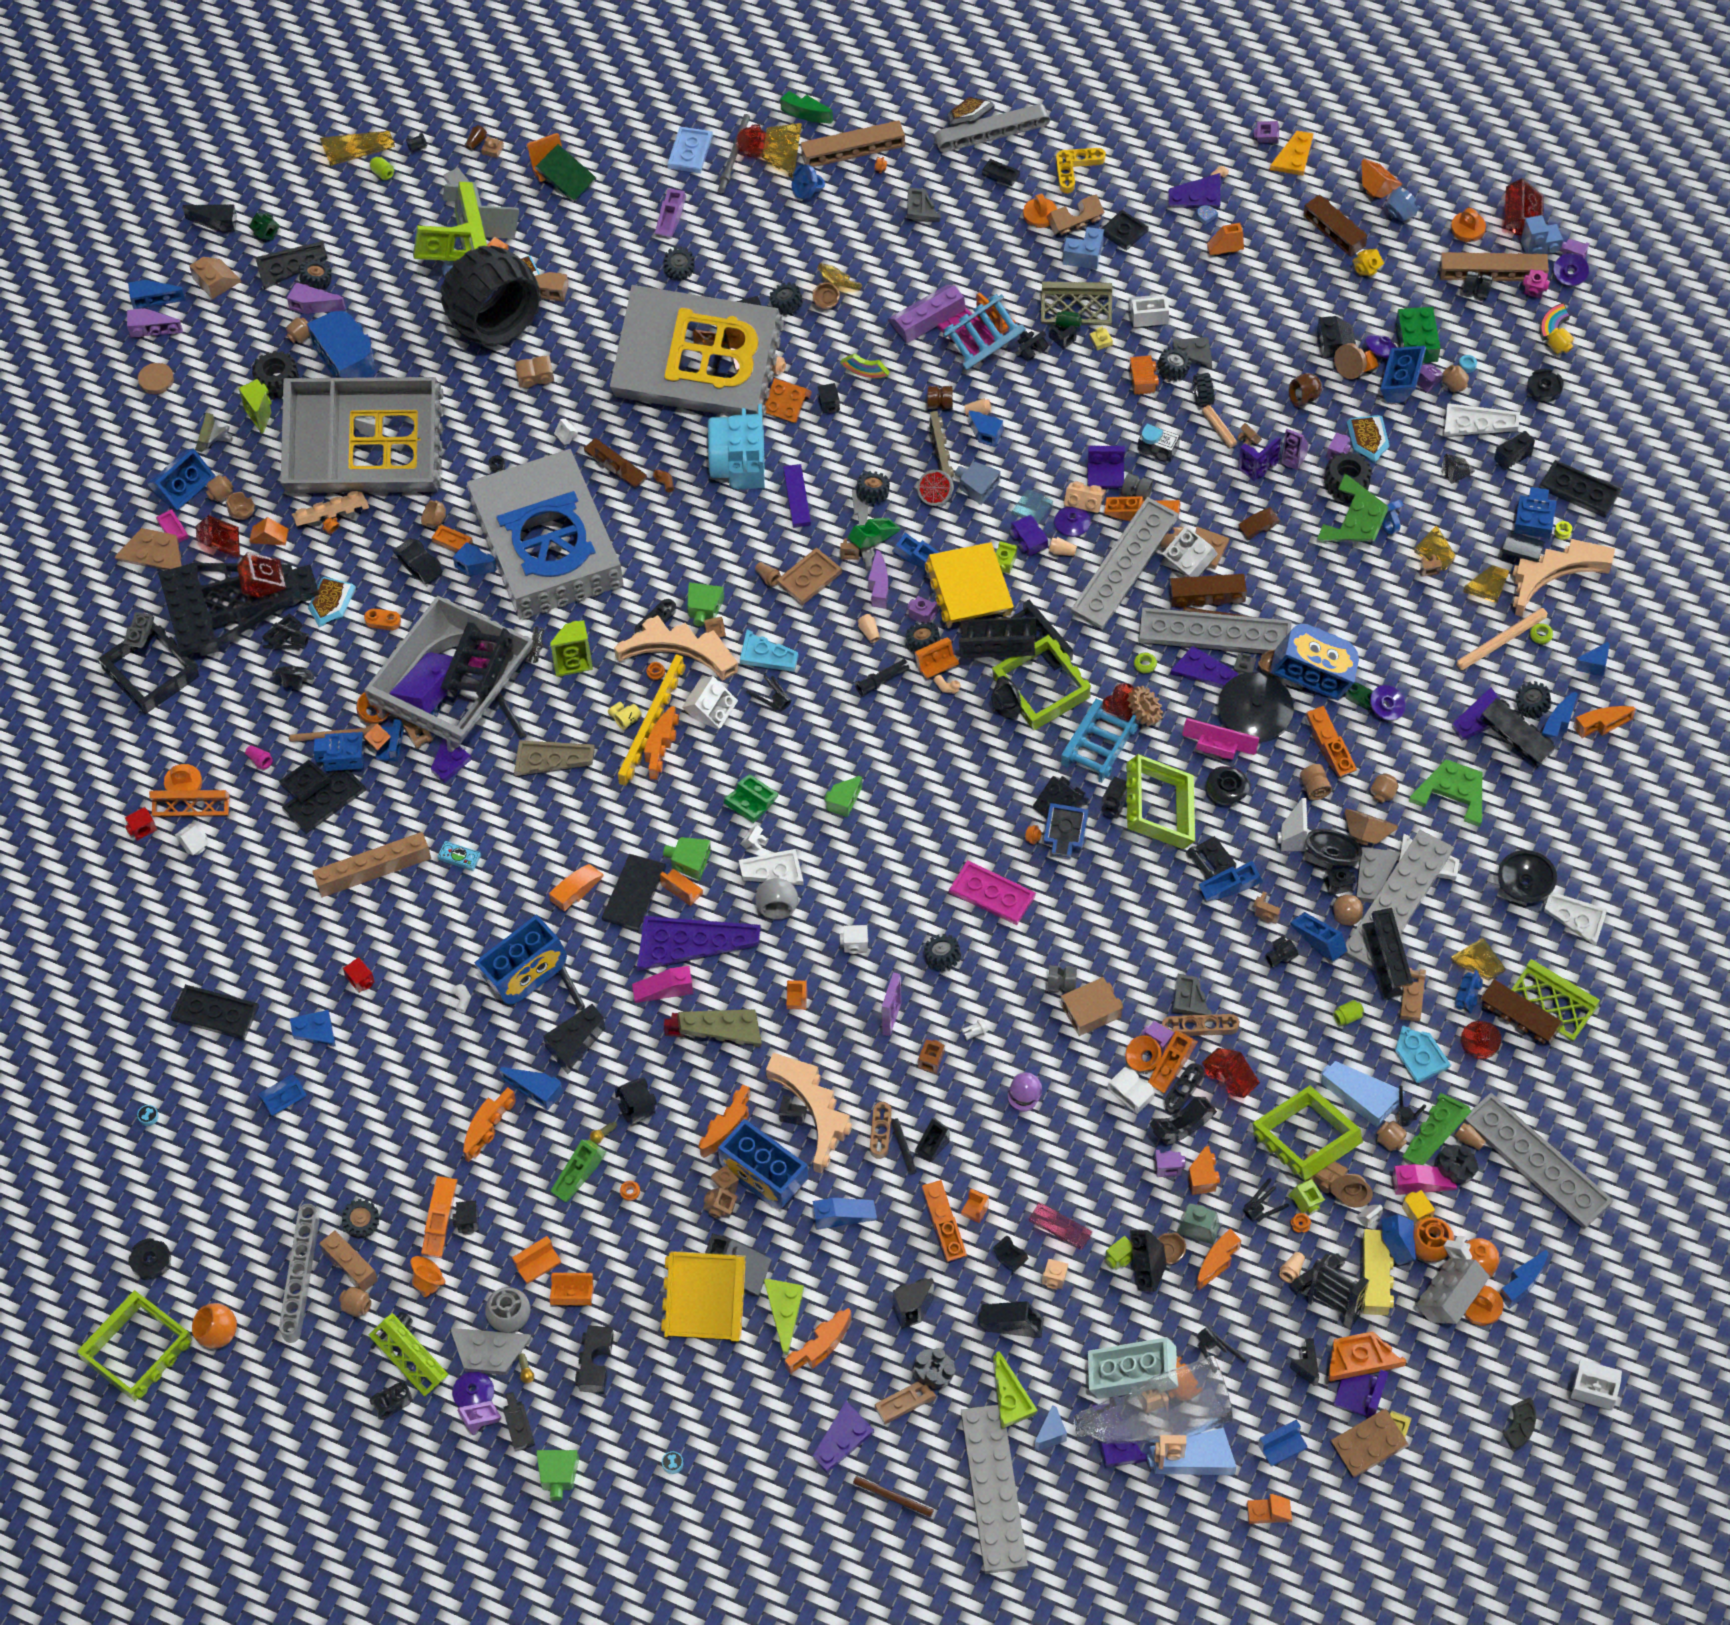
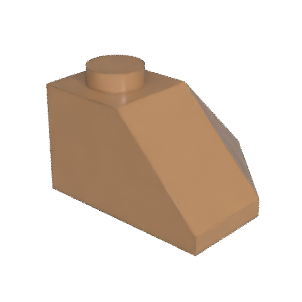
[1345,808,1398,845]

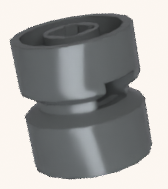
[1121,473,1153,501]
[1048,965,1077,992]

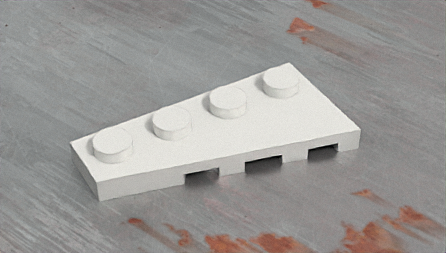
[1444,404,1520,436]

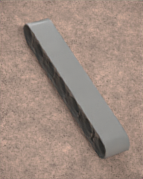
[934,104,1050,152]
[279,1204,319,1343]

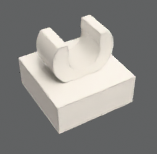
[554,419,579,445]
[740,825,766,850]
[1444,1236,1472,1259]

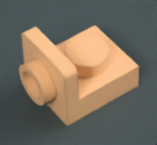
[1042,1259,1068,1289]

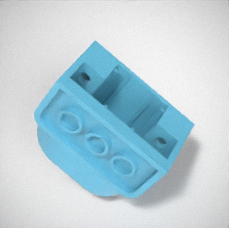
[708,404,765,489]

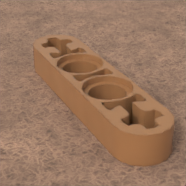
[1162,1014,1240,1036]

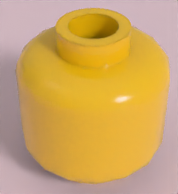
[1547,328,1574,354]

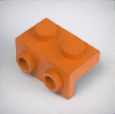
[915,637,959,678]
[550,1273,594,1306]

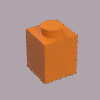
[363,724,391,752]

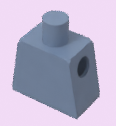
[955,462,1001,505]

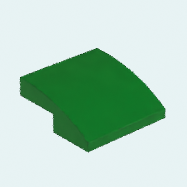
[724,774,779,823]

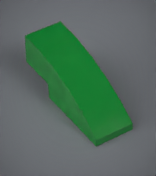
[780,91,833,124]
[847,518,901,548]

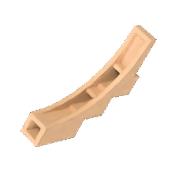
[1513,539,1615,616]
[614,615,738,681]
[766,1053,852,1174]

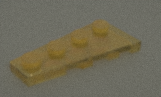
[320,131,395,166]

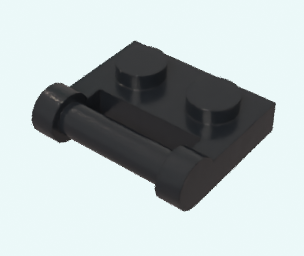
[1186,836,1237,880]

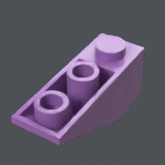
[287,283,346,314]
[127,308,183,337]
[1281,429,1309,470]

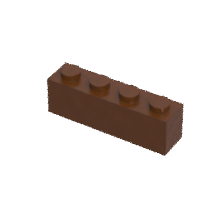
[1303,195,1368,257]
[1169,574,1247,607]
[1481,979,1563,1044]

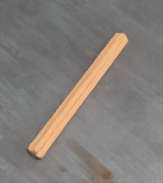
[1457,608,1548,670]

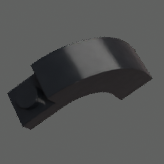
[1149,1097,1217,1145]

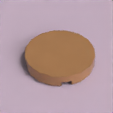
[1334,343,1367,379]
[138,363,174,394]

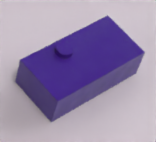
[389,652,464,713]

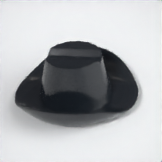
[271,666,314,688]
[991,676,1021,718]
[1207,766,1251,805]

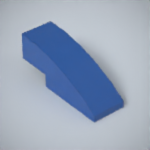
[892,532,940,570]
[1542,692,1578,746]
[1199,861,1264,901]
[1500,1250,1549,1309]

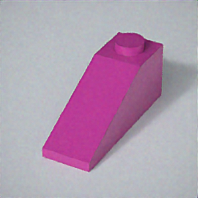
[632,966,694,1003]
[1392,1164,1457,1195]

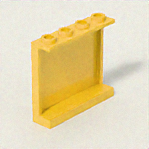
[925,542,1014,628]
[661,1251,746,1341]

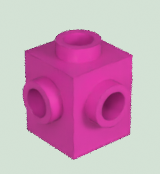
[1523,269,1550,299]

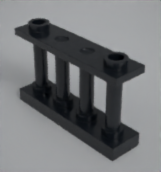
[959,617,1037,658]
[441,622,513,701]
[1362,908,1413,1000]
[1307,1253,1369,1330]

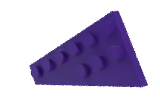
[637,916,761,971]

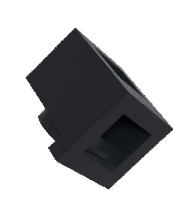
[1324,867,1356,896]

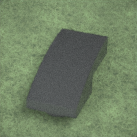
[123,612,154,648]

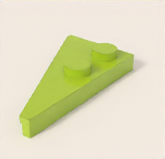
[764,1278,804,1355]
[993,1351,1038,1429]

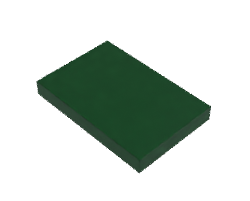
[535,144,597,203]

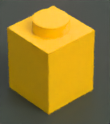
[1402,1190,1435,1225]

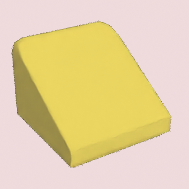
[1390,1411,1412,1438]

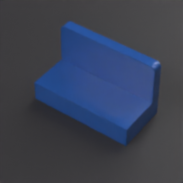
[376,719,404,762]
[258,1074,307,1116]
[1258,1419,1308,1467]

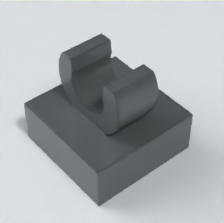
[1234,653,1257,675]

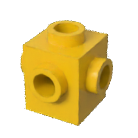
[1352,249,1385,276]

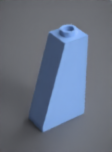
[1321,1061,1405,1128]
[1146,1428,1236,1475]

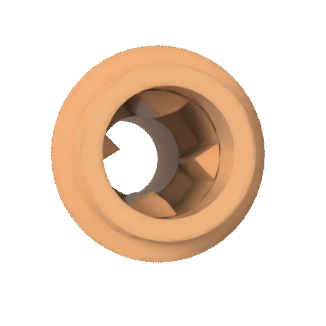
[965,398,991,415]
[1049,537,1077,556]
[858,614,880,643]
[1279,1252,1305,1283]

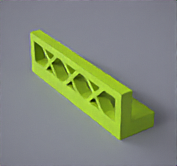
[368,1313,449,1397]

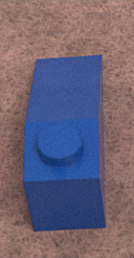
[128,280,185,309]
[1290,912,1348,961]
[499,1067,563,1111]
[812,1198,877,1230]

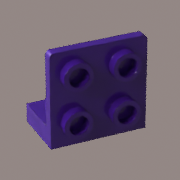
[1238,437,1281,481]
[1088,445,1125,488]
[1334,1370,1389,1418]

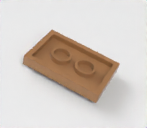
[777,548,842,605]
[1331,1408,1409,1478]

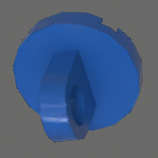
[791,164,825,199]
[1382,500,1404,534]

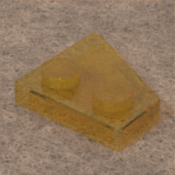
[817,263,862,291]
[1414,526,1456,571]
[1463,565,1509,603]
[1451,938,1506,981]

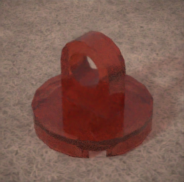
[736,124,770,158]
[1102,683,1135,721]
[1461,1021,1501,1059]

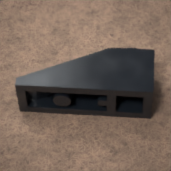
[182,204,237,232]

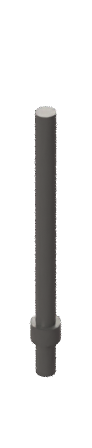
[718,114,750,193]

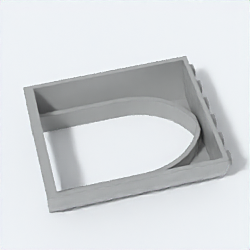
[364,595,533,752]

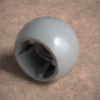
[756,878,798,919]
[485,1287,530,1333]

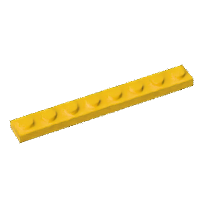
[618,654,685,786]

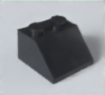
[1317,316,1357,358]

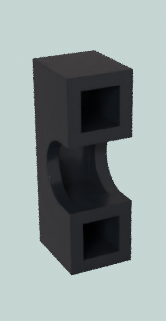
[575,1325,614,1394]

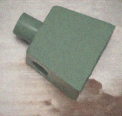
[1176,1204,1220,1245]

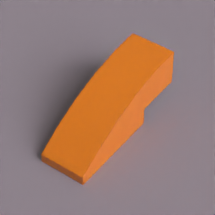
[1573,706,1636,738]
[549,864,604,911]
[1196,1228,1241,1290]

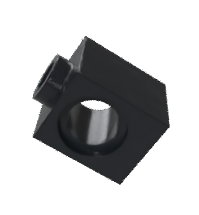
[818,383,840,414]

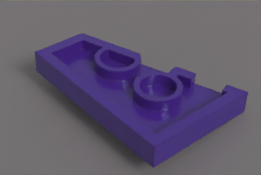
[1091,1403,1147,1468]

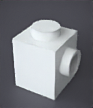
[175,824,209,855]
[840,925,868,954]

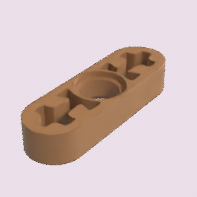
[870,1102,892,1159]

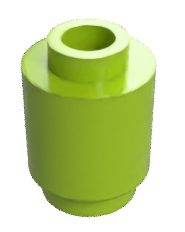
[370,157,394,180]
[1333,1000,1364,1026]

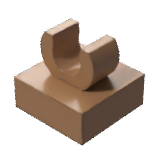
[481,136,504,158]
[1237,423,1262,446]
[840,539,859,560]
[1420,554,1442,577]
[704,616,726,637]

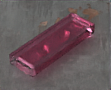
[1029,1202,1093,1250]

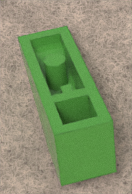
[551,1140,607,1202]

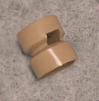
[1300,764,1332,800]

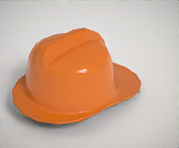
[410,1256,446,1297]

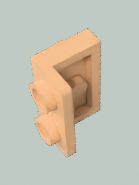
[1064,481,1106,513]

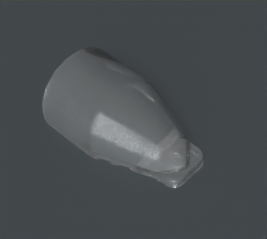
[1074,1356,1233,1444]

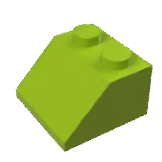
[238,379,272,434]

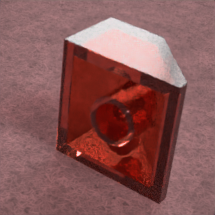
[237,552,286,597]

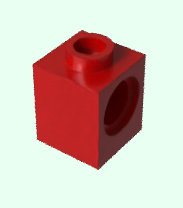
[125,807,157,841]
[343,957,375,993]

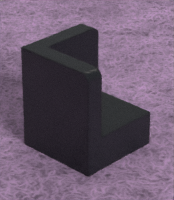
[1049,325,1077,350]
[779,1095,807,1126]

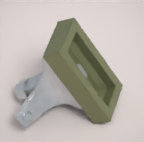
[195,412,232,452]

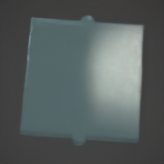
[1012,489,1053,525]

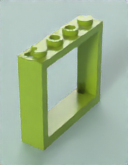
[992,635,1091,731]
[1126,754,1195,849]
[1252,1085,1363,1181]
[77,1290,192,1402]

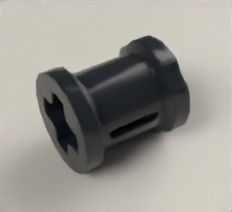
[406,133,427,153]

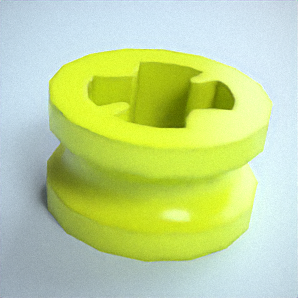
[1554,521,1572,540]

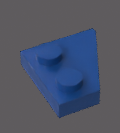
[289,1010,336,1047]

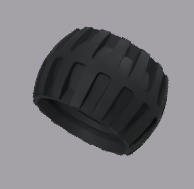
[440,245,541,346]

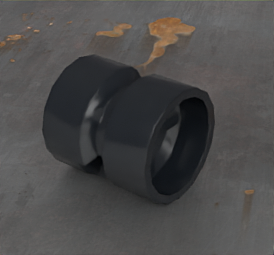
[1463,271,1493,299]

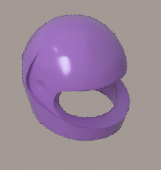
[1008,1072,1042,1112]

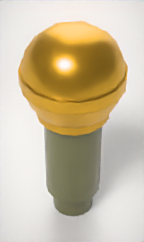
[589,1121,617,1144]
[519,1353,535,1383]

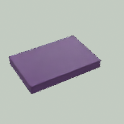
[882,972,902,1036]

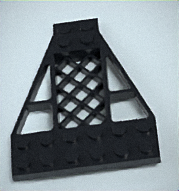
[158,563,319,657]

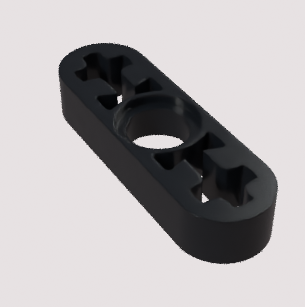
[635,599,676,634]
[1164,1063,1204,1114]
[1290,1253,1345,1294]

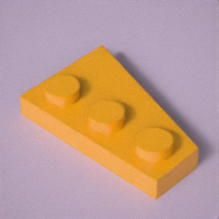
[1270,131,1314,176]

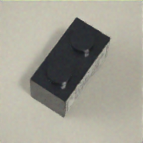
[1138,428,1180,462]

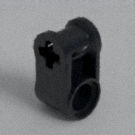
[369,1382,412,1420]

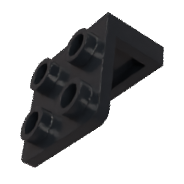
[1033,776,1089,819]

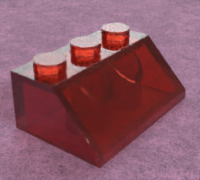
[1504,178,1544,236]

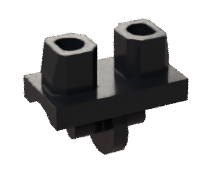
[1015,331,1049,362]

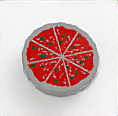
[917,469,954,506]

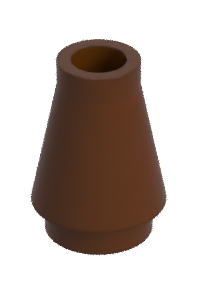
[464,125,487,151]

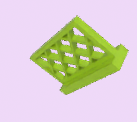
[1511,959,1600,1042]

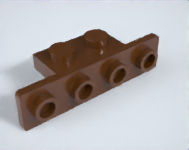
[584,438,647,488]

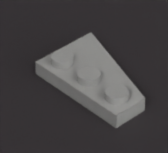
[1356,847,1401,903]

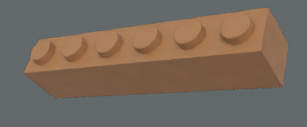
[801,120,905,167]
[1440,252,1549,281]
[312,832,431,898]

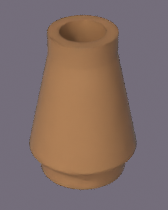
[755,562,781,586]
[1455,1123,1486,1151]

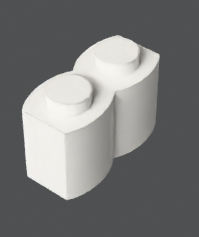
[1108,1067,1155,1114]

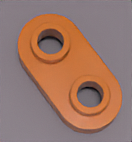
[364,609,401,630]

